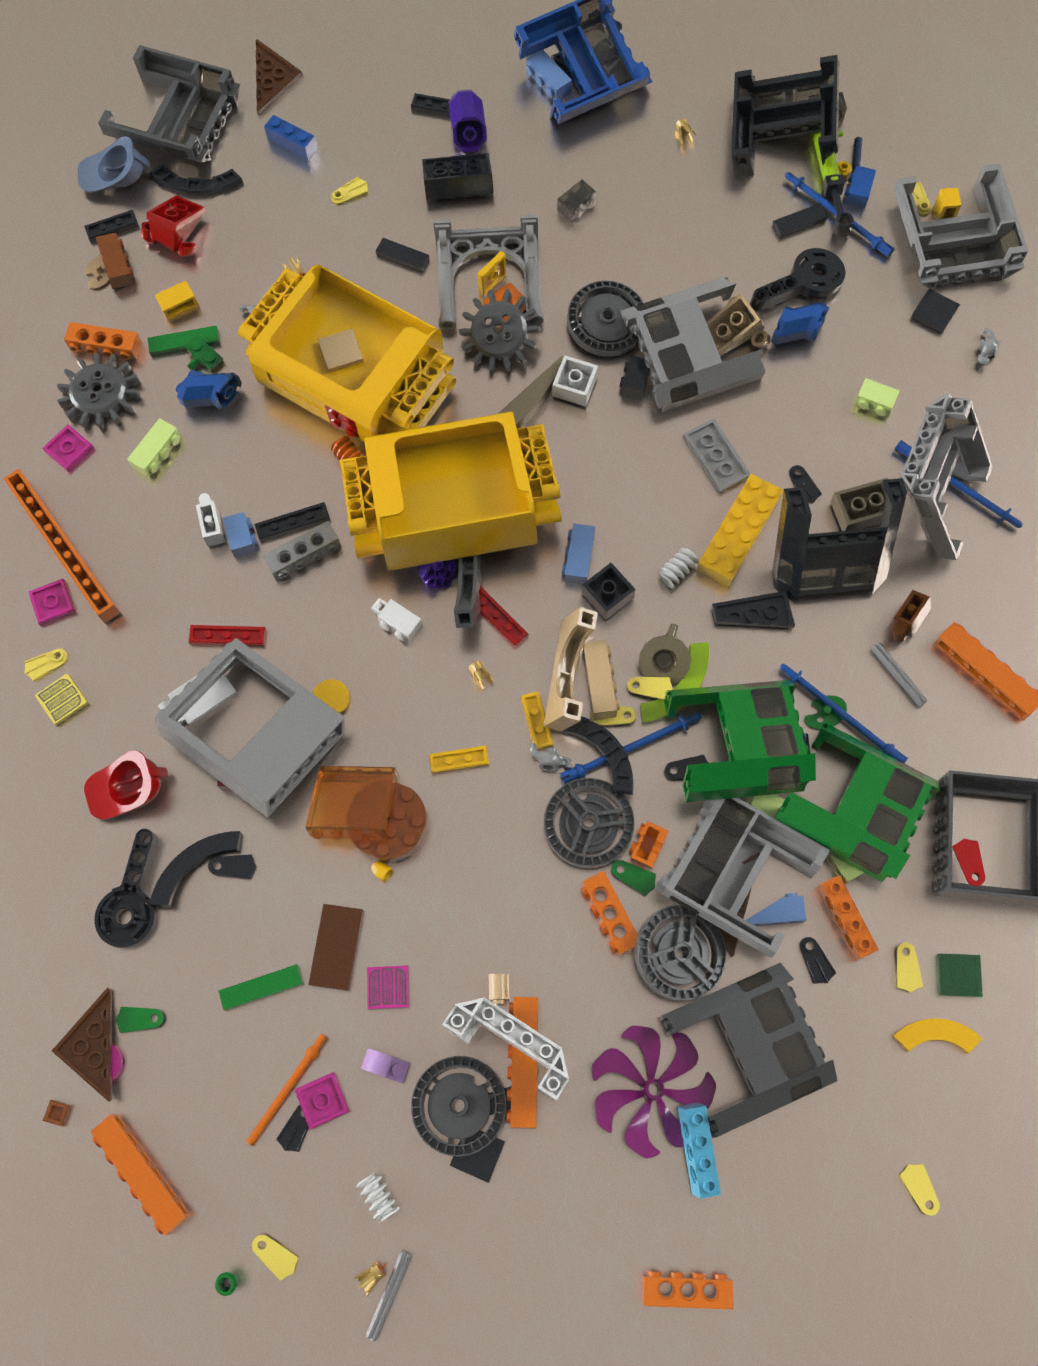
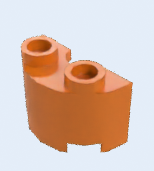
[629,821,669,868]

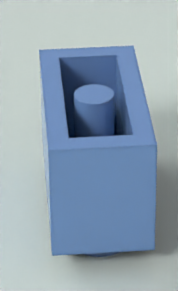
[222,512,257,557]

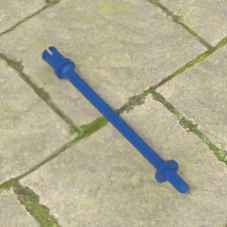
[785,172,895,258]
[894,440,1023,528]
[780,664,908,766]
[559,713,702,785]

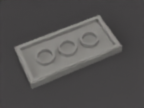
[683,419,751,494]

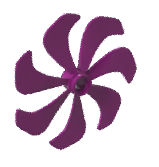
[592,1026,716,1158]

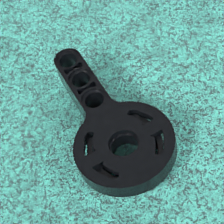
[750,248,846,312]
[94,829,158,949]

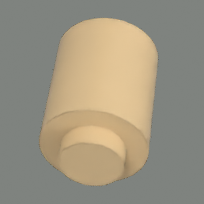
[488,974,510,1005]

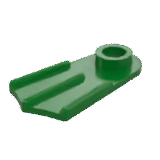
[611,860,656,896]
[115,1007,164,1033]

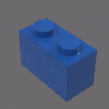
[844,165,876,208]

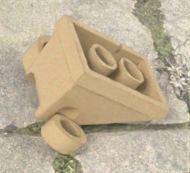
[706,293,771,357]

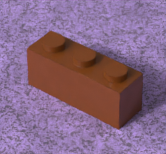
[96,233,134,289]

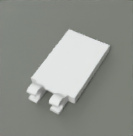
[158,675,238,726]

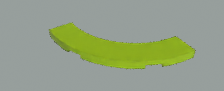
[640,642,709,724]

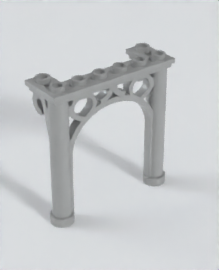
[433,214,544,331]

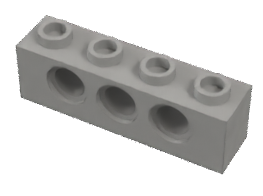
[262,521,341,580]

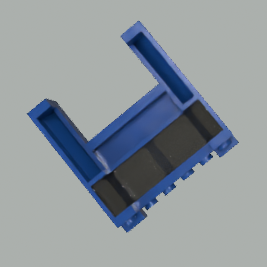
[514,0,652,124]

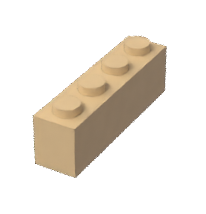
[583,640,620,720]

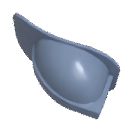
[78,136,150,193]

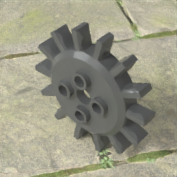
[459,289,541,372]
[57,352,141,430]

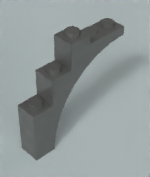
[454,554,482,628]

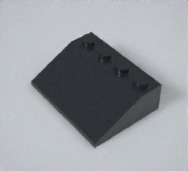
[422,152,494,201]

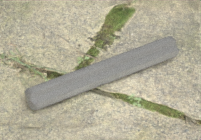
[872,643,928,707]
[366,1251,411,1341]

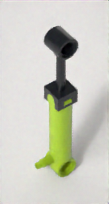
[810,131,854,238]

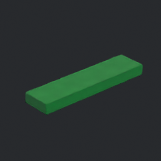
[147,325,220,356]
[218,964,303,1011]

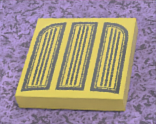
[35,674,89,726]

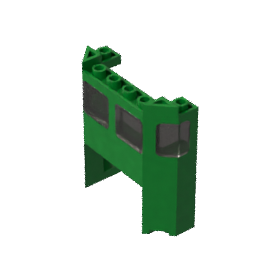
[664,680,816,803]
[774,722,940,882]

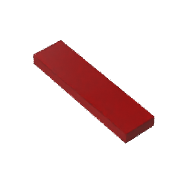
[479,586,529,648]
[188,625,266,647]

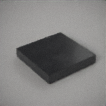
[911,289,960,333]
[449,1130,505,1183]

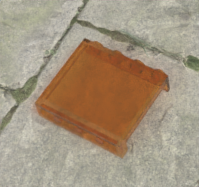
[305,766,400,841]

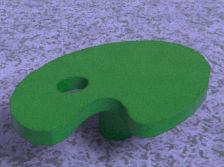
[804,695,847,730]

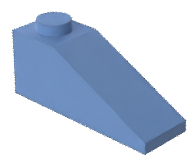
[746,893,807,926]

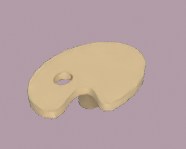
[85,255,110,289]

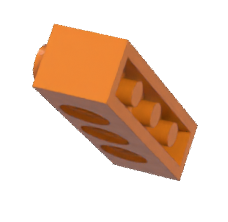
[64,322,142,360]
[581,871,637,957]
[817,875,879,961]
[643,1271,733,1310]

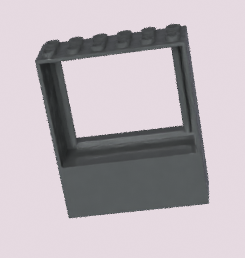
[934,770,1038,907]

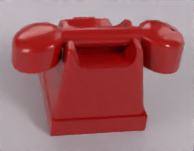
[141,195,205,257]

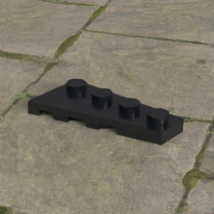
[712,591,795,628]

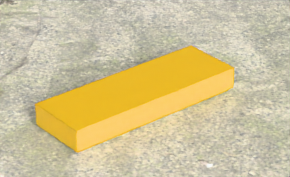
[520,691,554,750]
[429,745,489,774]

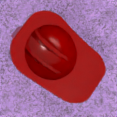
[84,751,169,819]

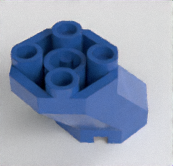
[771,303,829,344]
[176,370,242,409]

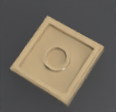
[318,329,364,372]

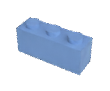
[526,50,572,100]
[562,523,595,584]

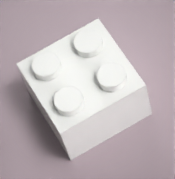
[552,355,598,407]

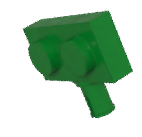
[184,334,223,372]

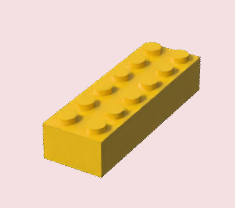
[696,474,783,588]

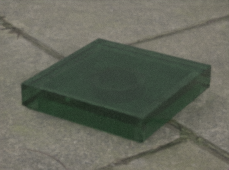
[937,953,983,997]

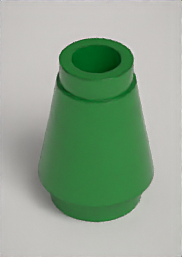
[215,1272,238,1296]

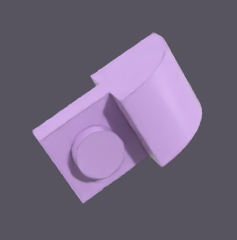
[361,1048,410,1083]

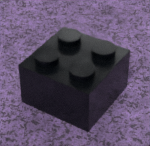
[582,563,636,620]

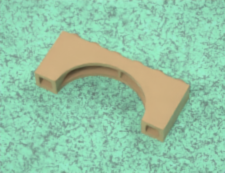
[544,607,598,732]

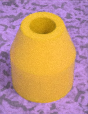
[371,861,393,882]

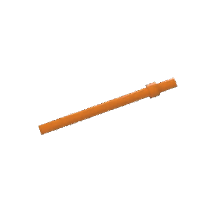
[246,1033,327,1146]

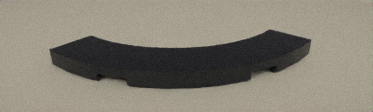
[149,164,243,196]
[563,716,634,795]
[149,831,242,907]

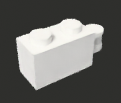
[196,493,226,547]
[371,598,423,643]

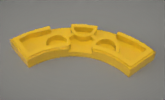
[892,1018,983,1054]

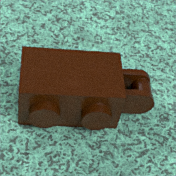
[893,590,931,642]

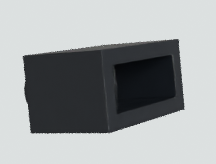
[619,355,651,400]

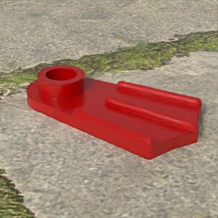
[952,838,986,886]

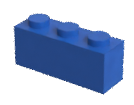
[264,115,318,161]

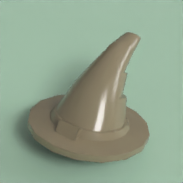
[639,623,691,685]

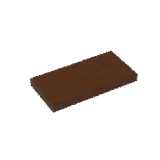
[308,904,364,991]

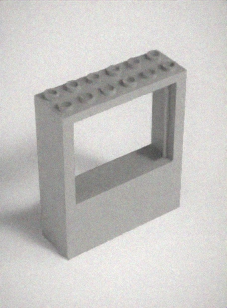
[155,638,345,817]

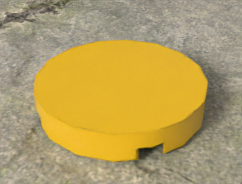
[312,679,350,714]

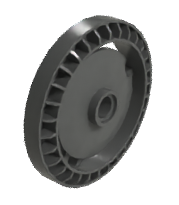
[567,280,647,357]
[544,778,634,869]
[634,905,726,1001]
[411,1056,508,1157]

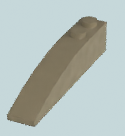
[498,356,563,429]

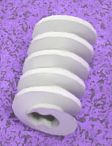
[658,548,699,589]
[356,1172,400,1223]

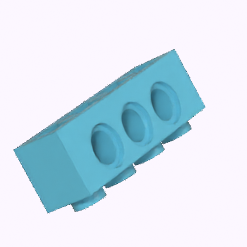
[678,1103,721,1199]

